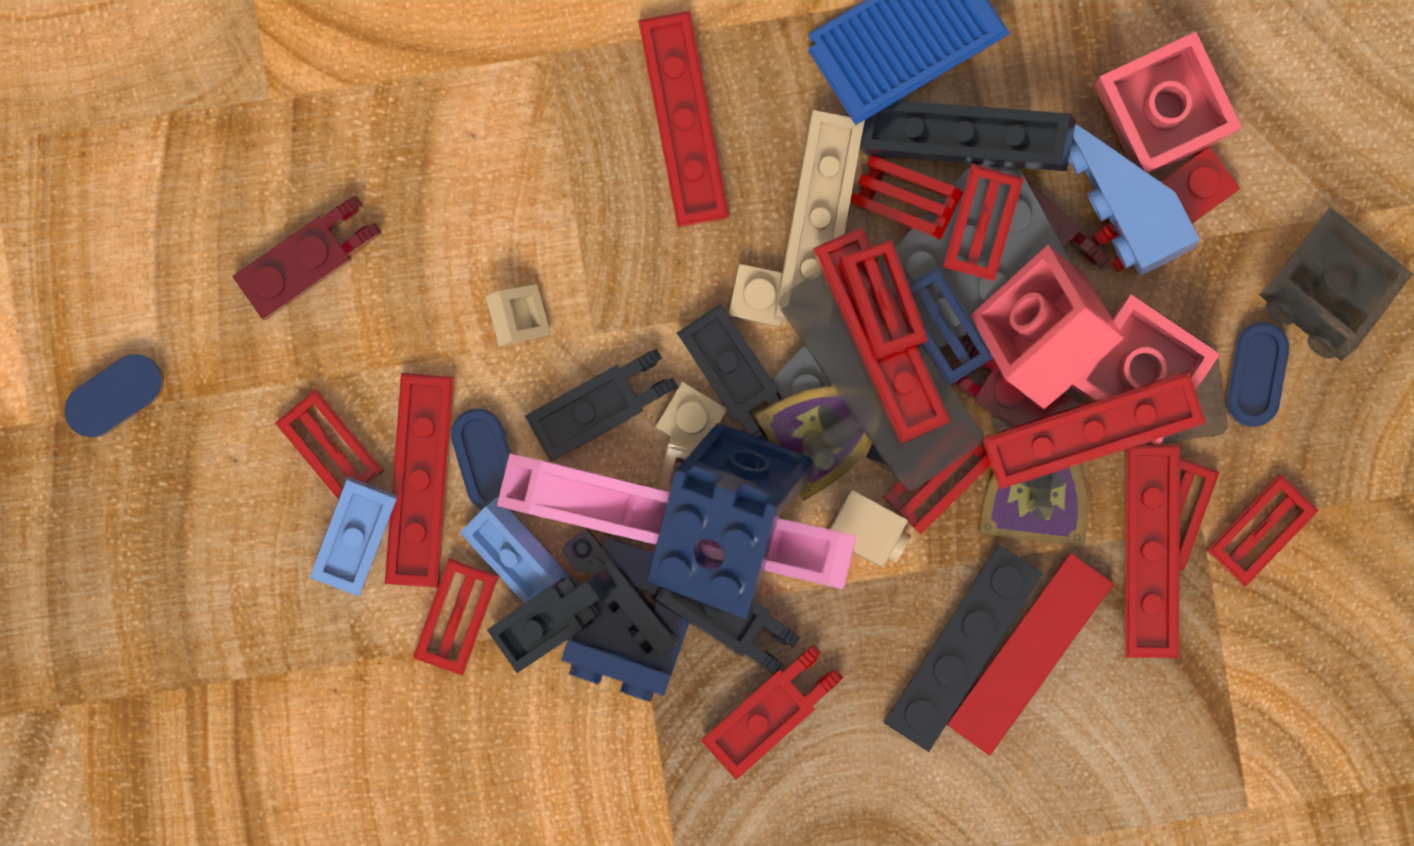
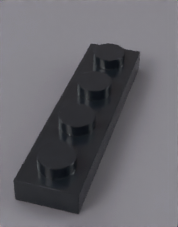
[860,101,1076,172]
[883,545,1043,752]

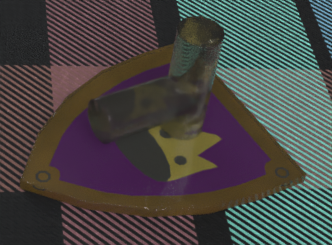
[754,386,883,501]
[979,464,1088,547]

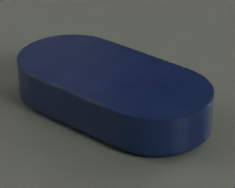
[1225,322,1289,427]
[64,354,164,438]
[451,408,511,510]

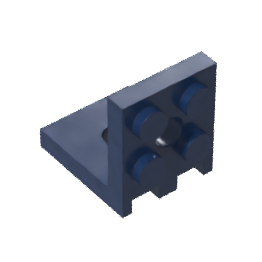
[647,423,815,619]
[560,538,689,702]

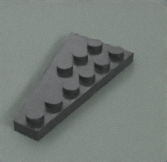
[772,164,1073,399]

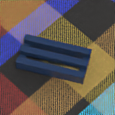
[893,266,993,385]

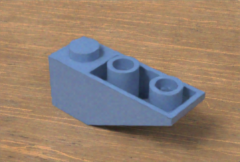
[1069,124,1200,277]

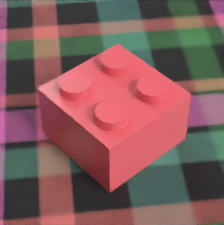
[1093,32,1242,174]
[970,245,1124,409]
[1069,294,1220,445]

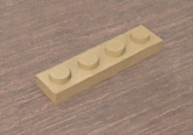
[774,110,865,329]

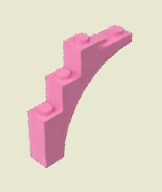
[497,454,856,589]

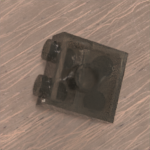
[1259,207,1412,362]

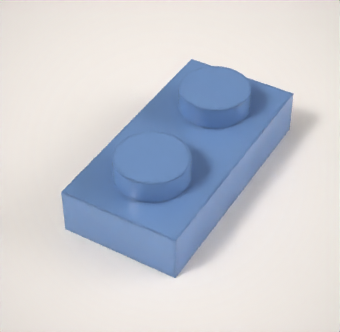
[309,477,398,596]
[460,497,569,604]

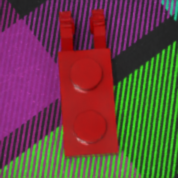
[1092,147,1240,272]
[700,644,844,780]

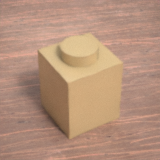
[829,490,911,567]

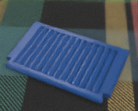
[808,0,1010,126]

